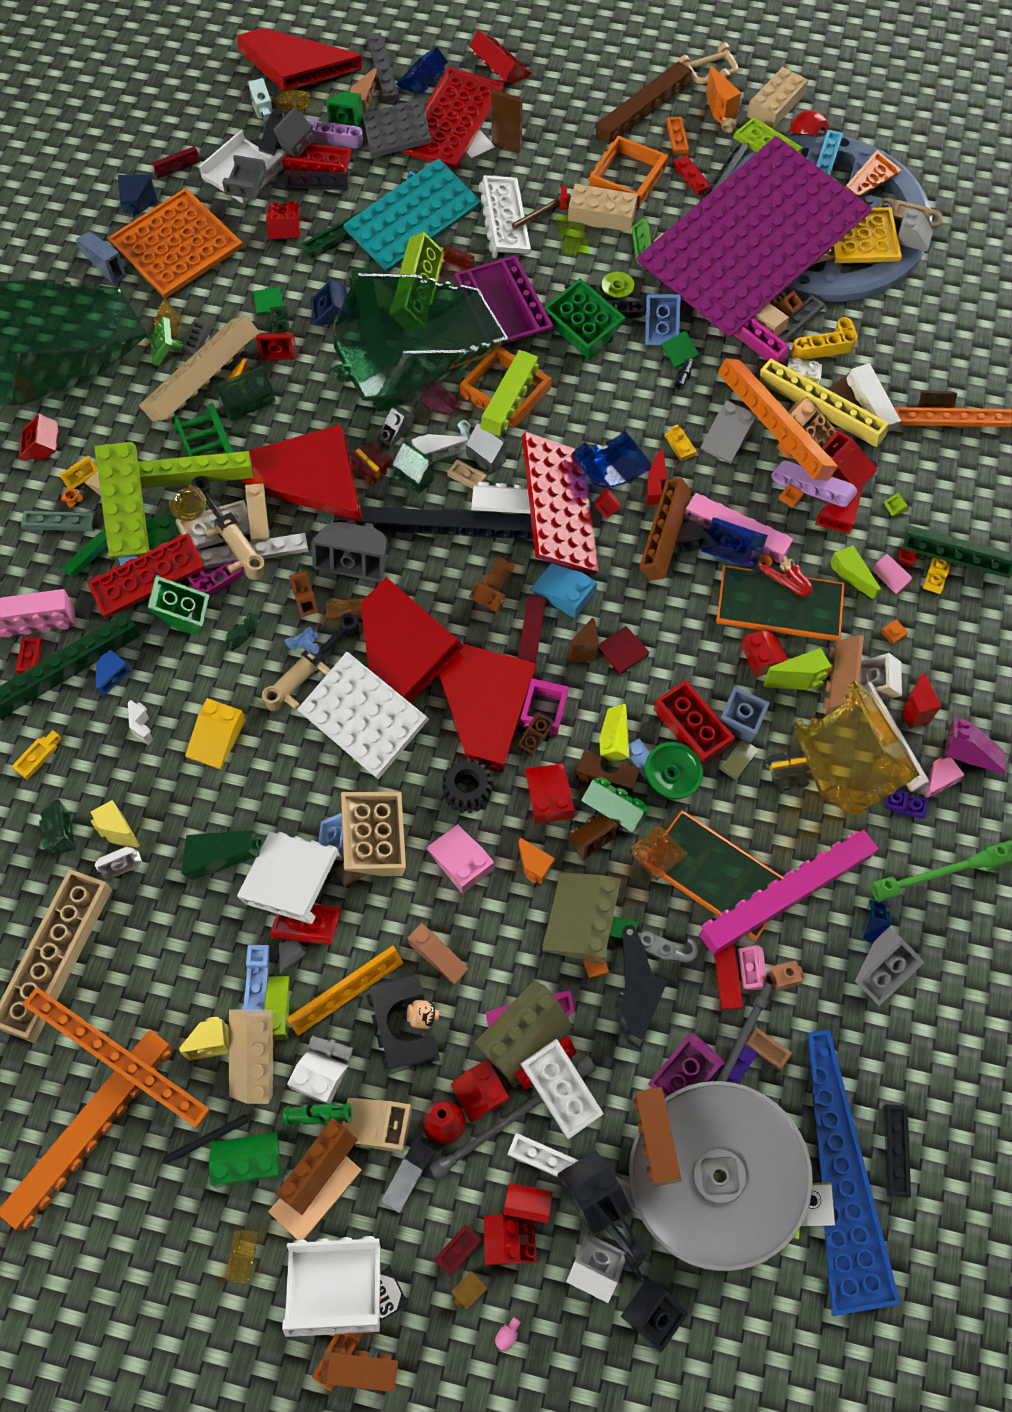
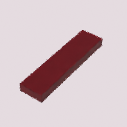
[518,595,546,663]

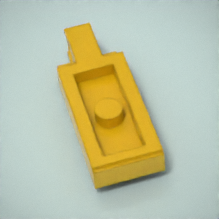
[11,730,62,781]

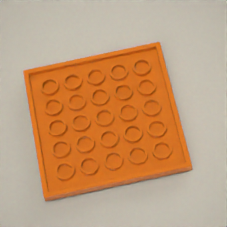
[107,188,244,299]

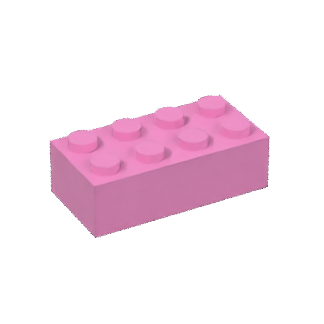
[0,589,75,637]

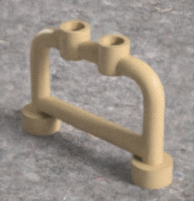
[678,42,738,84]

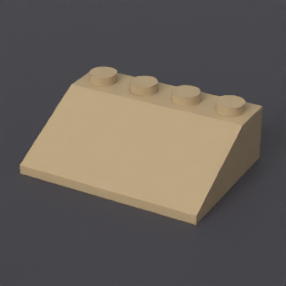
[341,792,406,876]

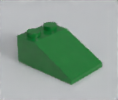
[147,576,209,635]

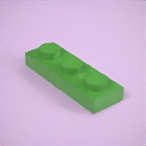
[631,218,651,266]

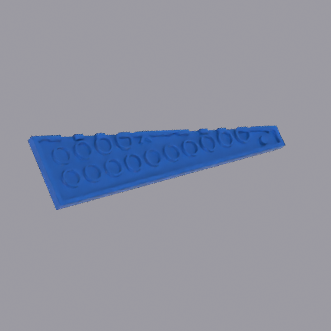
[807,1029,901,1316]

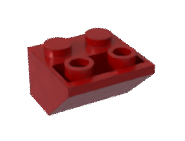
[483,1214,537,1265]

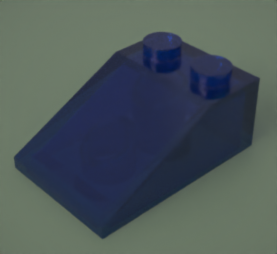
[701,517,768,569]

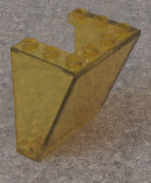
[793,681,920,817]

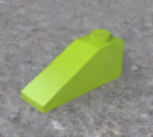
[831,545,881,599]
[264,976,290,1040]

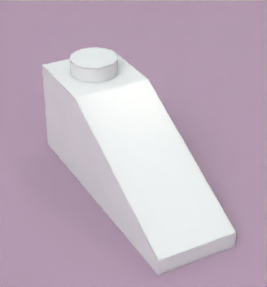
[412,434,468,466]

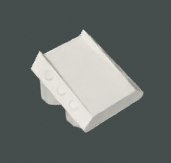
[94,847,142,879]

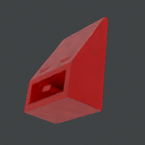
[266,201,301,239]
[822,430,878,489]

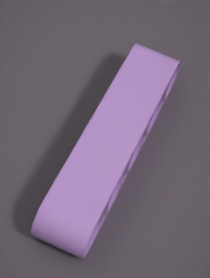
[306,119,363,149]
[771,461,857,507]

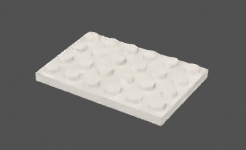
[297,652,429,779]

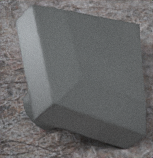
[279,940,306,973]

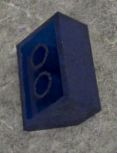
[396,47,448,94]

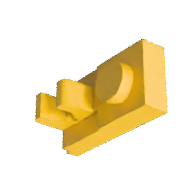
[664,424,697,462]
[60,456,98,489]

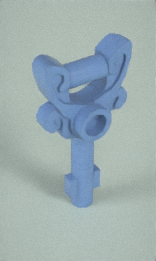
[284,627,320,654]

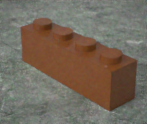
[633,1087,682,1187]
[276,1118,358,1215]

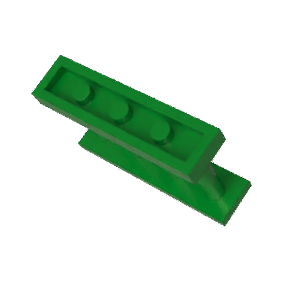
[173,403,233,457]

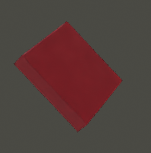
[598,626,650,675]

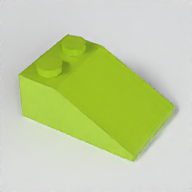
[763,648,832,690]

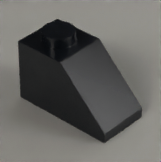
[676,521,716,552]

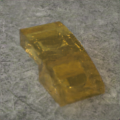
[226,1229,259,1283]

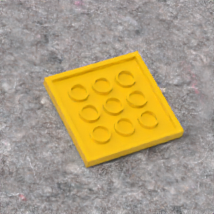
[832,207,902,263]

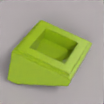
[883,492,910,517]

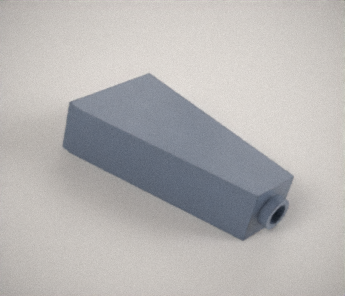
[76,231,127,284]

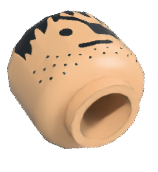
[406,1000,439,1029]

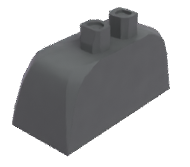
[312,519,387,582]

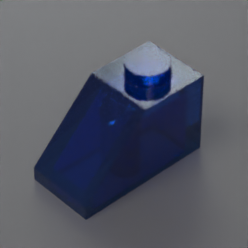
[862,899,891,944]

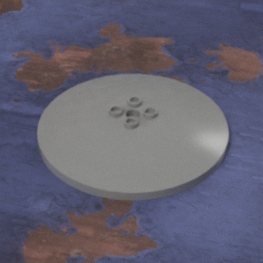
[629,1081,812,1271]

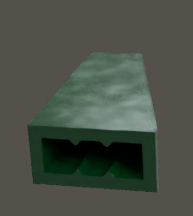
[181,830,262,880]

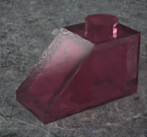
[419,382,461,417]

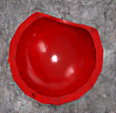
[789,110,829,136]

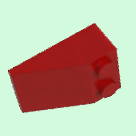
[525,763,574,824]

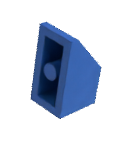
[96,650,131,697]

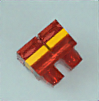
[349,443,393,486]

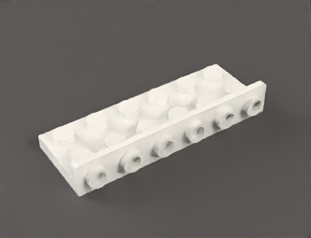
[479,175,531,258]

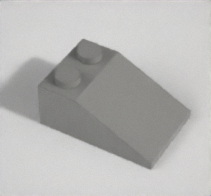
[700,400,757,464]
[855,927,925,1006]

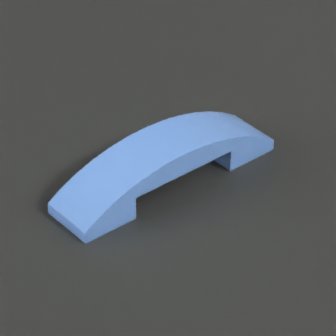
[242,945,269,1010]

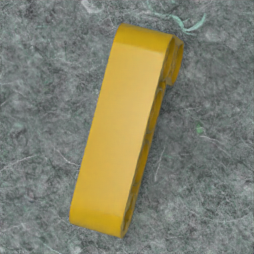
[791,317,858,360]

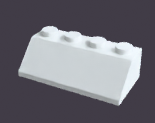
[471,482,530,514]

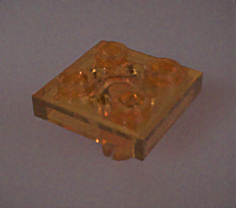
[629,825,687,881]

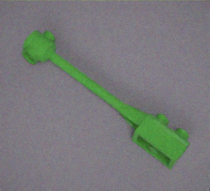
[871,840,1012,902]

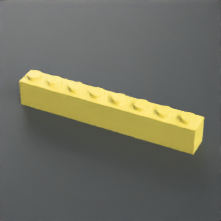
[760,358,889,447]

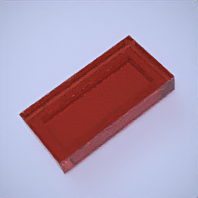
[443,245,475,270]

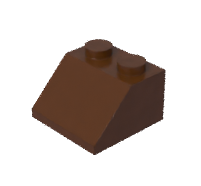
[569,813,617,860]

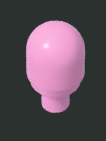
[495,1317,521,1351]

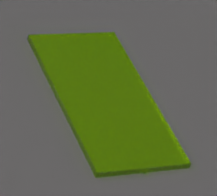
[556,215,590,256]

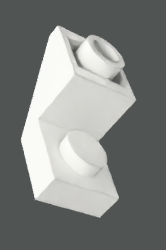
[128,700,153,745]

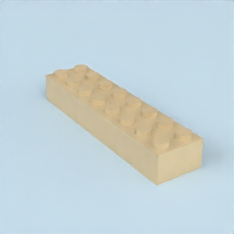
[139,315,259,422]
[0,869,112,1043]

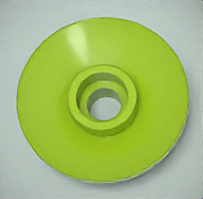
[602,272,634,298]

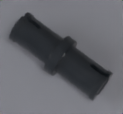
[674,358,695,390]

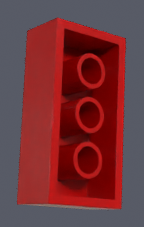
[653,680,735,767]

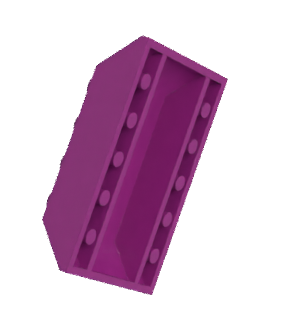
[454,255,553,348]

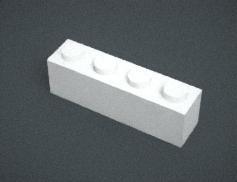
[846,363,901,432]

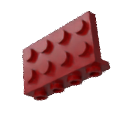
[282,143,352,172]

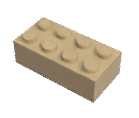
[747,67,808,129]
[568,184,638,232]

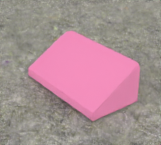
[871,554,912,594]
[738,945,767,990]

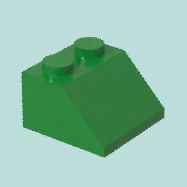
[326,91,363,127]

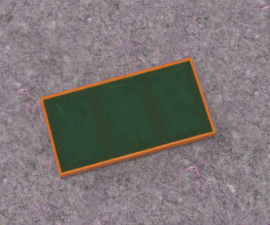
[716,565,844,641]
[643,810,784,942]

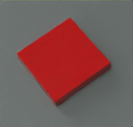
[503,1183,553,1223]

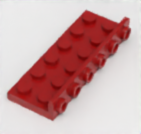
[87,533,206,619]

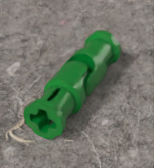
[283,1103,352,1126]

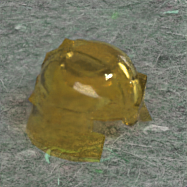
[169,484,207,521]

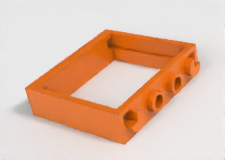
[588,136,668,208]
[460,346,552,428]

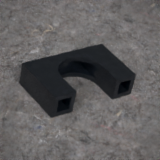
[367,974,440,1074]

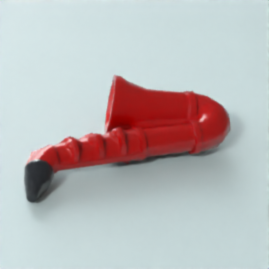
[751,565,813,597]

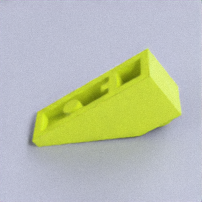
[599,704,629,762]

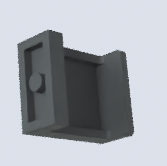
[222,155,267,200]

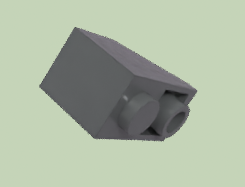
[377,407,415,447]

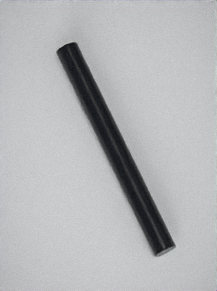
[163,1115,248,1164]

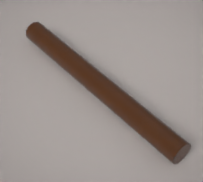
[512,199,560,229]

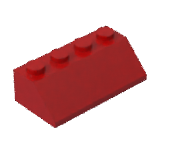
[469,30,532,84]

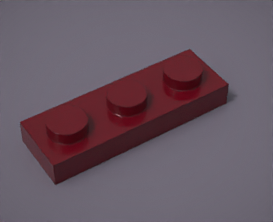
[151,146,200,179]

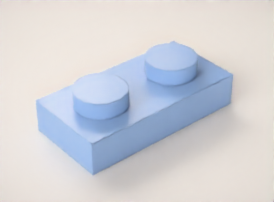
[628,738,649,781]

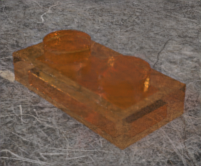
[481,557,514,591]
[326,599,363,621]

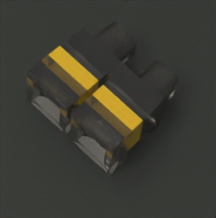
[766,749,810,792]

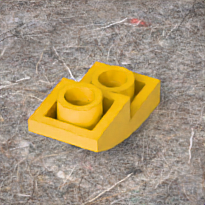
[923,558,951,594]

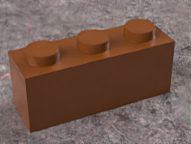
[319,1347,398,1392]

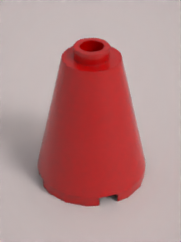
[422,1100,466,1145]

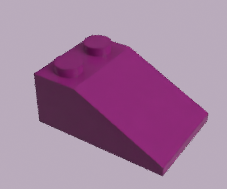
[946,718,1006,774]
[648,1033,726,1098]

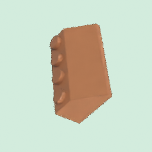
[823,635,864,720]

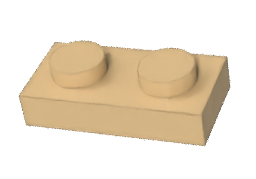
[447,460,487,489]

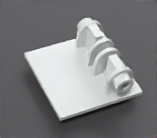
[787,358,822,384]

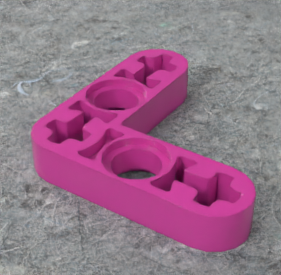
[186,560,244,596]

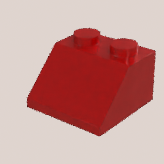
[256,332,296,360]
[19,414,59,460]
[741,630,788,677]
[902,673,941,729]
[450,1059,509,1123]

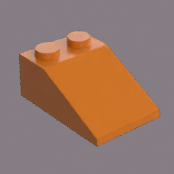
[706,66,741,124]

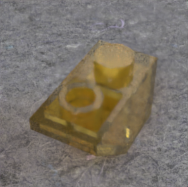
[275,88,311,112]
[153,299,181,339]

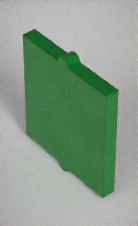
[253,287,284,315]
[661,331,699,368]

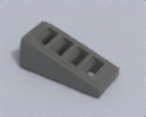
[181,318,211,355]

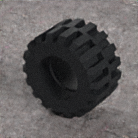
[442,759,492,813]

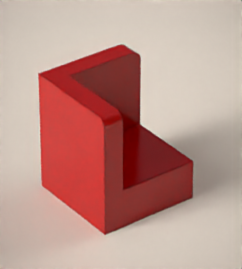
[594,488,620,519]

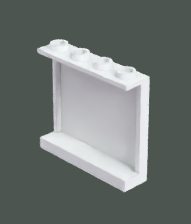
[199,130,284,204]
[237,832,344,924]
[282,1236,381,1337]

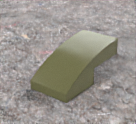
[720,739,759,780]

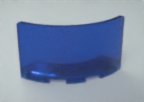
[572,431,652,488]

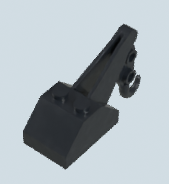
[557,1150,646,1282]

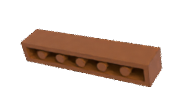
[639,478,691,580]

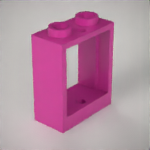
[520,679,569,735]

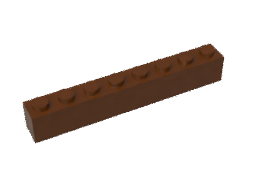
[596,61,692,145]

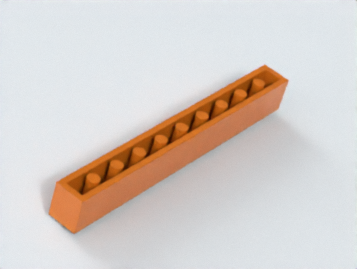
[717,359,838,481]
[0,1029,173,1232]

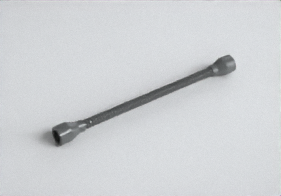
[428,1055,596,1181]

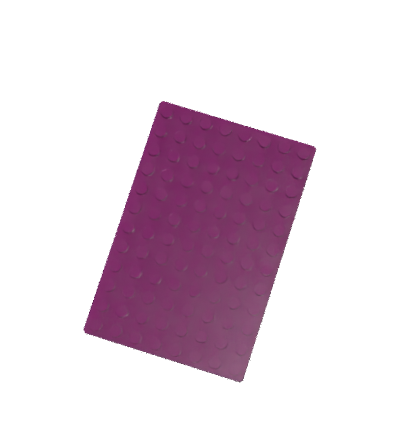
[637,136,872,337]

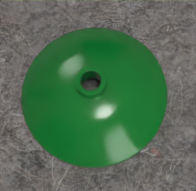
[645,742,703,799]

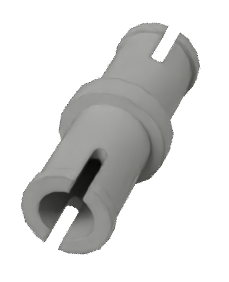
[308,1035,353,1061]

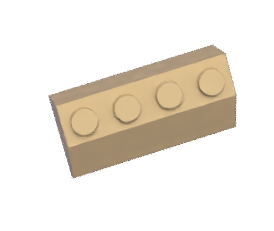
[229,1010,273,1104]

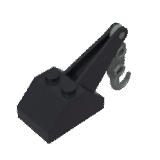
[615,925,698,1049]

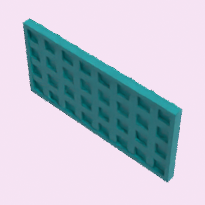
[344,158,481,272]

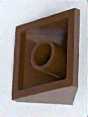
[567,618,599,663]

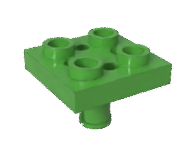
[149,317,182,366]

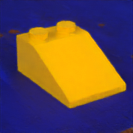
[185,698,246,770]

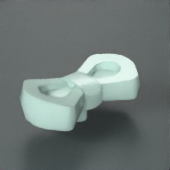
[457,420,471,439]

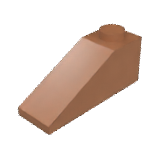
[350,68,378,113]
[407,923,469,985]

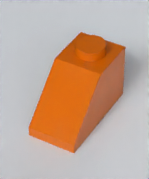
[518,838,555,884]

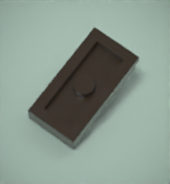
[918,390,957,408]

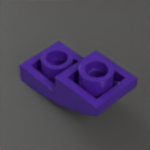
[885,788,928,819]

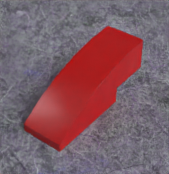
[646,450,667,505]

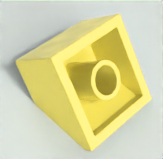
[91,800,140,848]
[180,1017,229,1061]

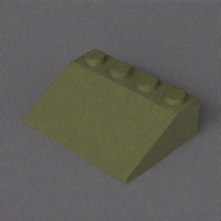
[542,873,621,965]
[474,981,573,1089]

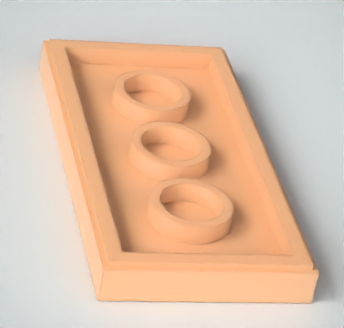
[268,1156,362,1240]

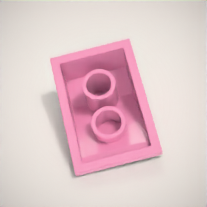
[426,824,494,894]

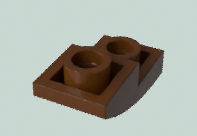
[517,712,554,755]

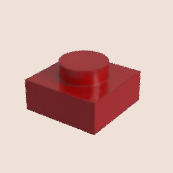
[560,186,570,210]

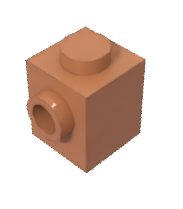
[768,960,804,992]

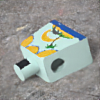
[248,78,272,121]

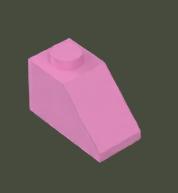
[924,757,964,799]

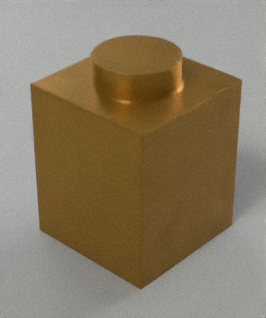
[451,1271,487,1310]

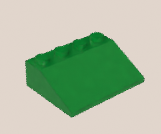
[544,278,626,360]

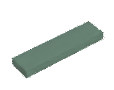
[21,511,97,531]

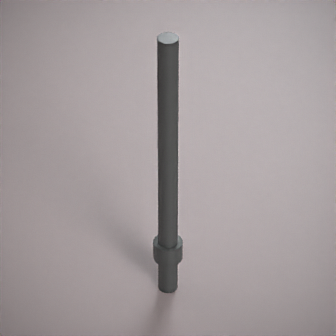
[717,983,773,1082]

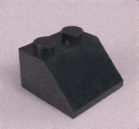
[620,1278,688,1353]

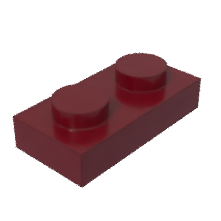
[434,1224,482,1277]

